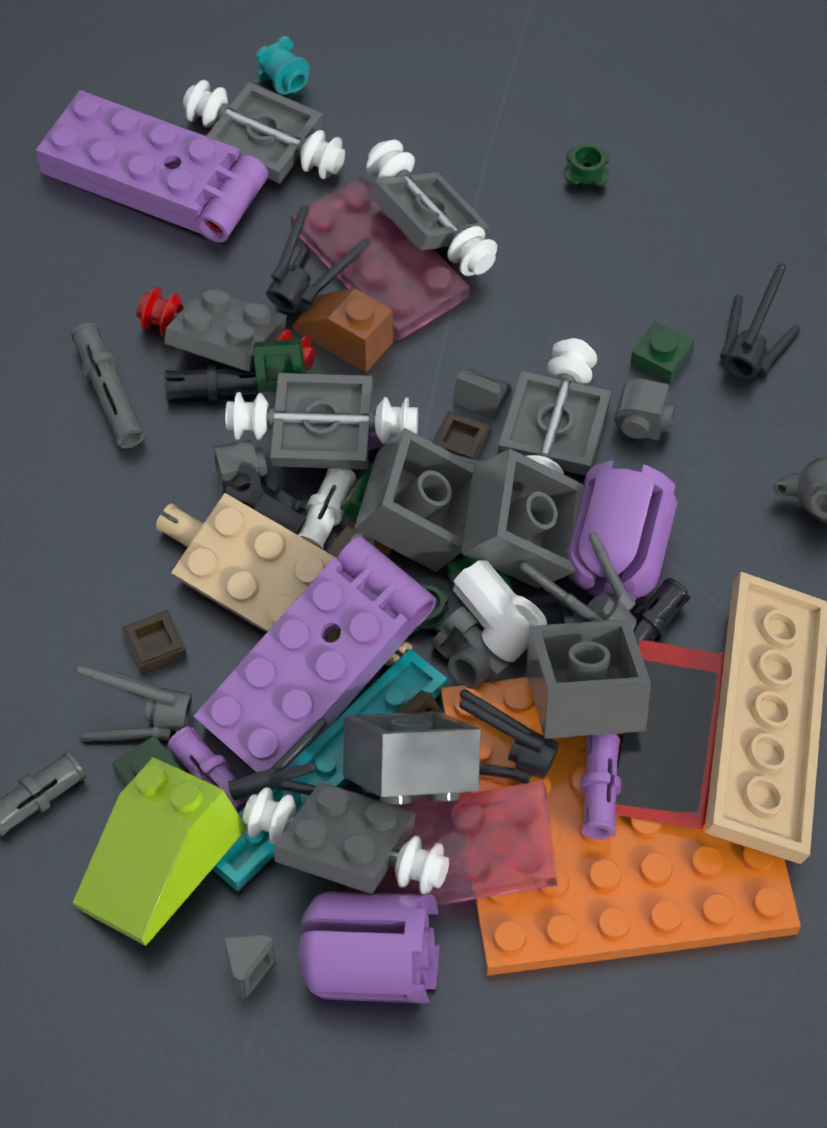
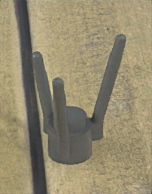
[520,532,637,630]
[74,665,192,742]

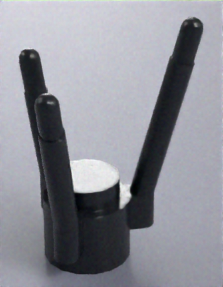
[266,204,370,313]
[720,263,800,379]
[459,689,560,786]

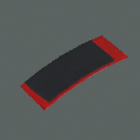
[615,640,725,830]

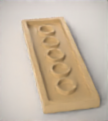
[705,572,827,864]

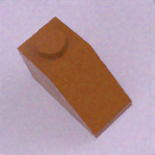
[292,288,393,373]

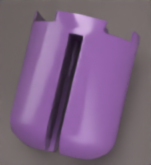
[565,461,678,600]
[298,891,440,1004]

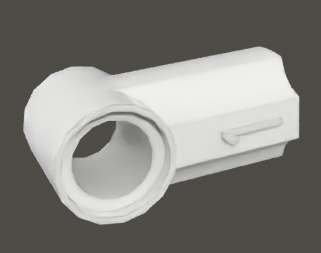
[453,560,547,662]

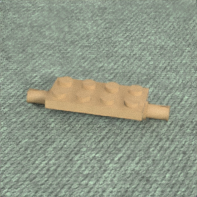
[156,493,412,667]

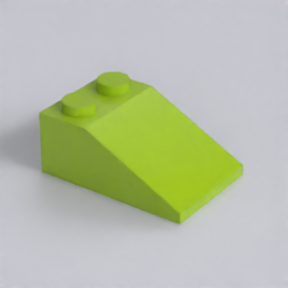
[73,757,247,946]

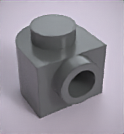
[614,379,675,441]
[213,440,267,496]

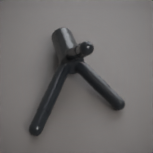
[228,718,327,801]

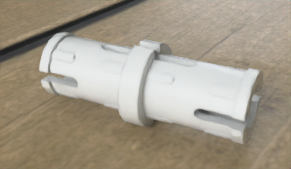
[296,468,356,550]

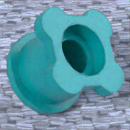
[255,36,310,95]

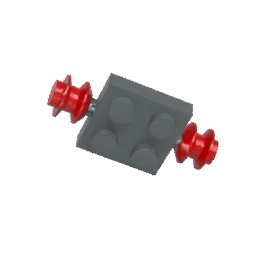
[136,287,316,372]

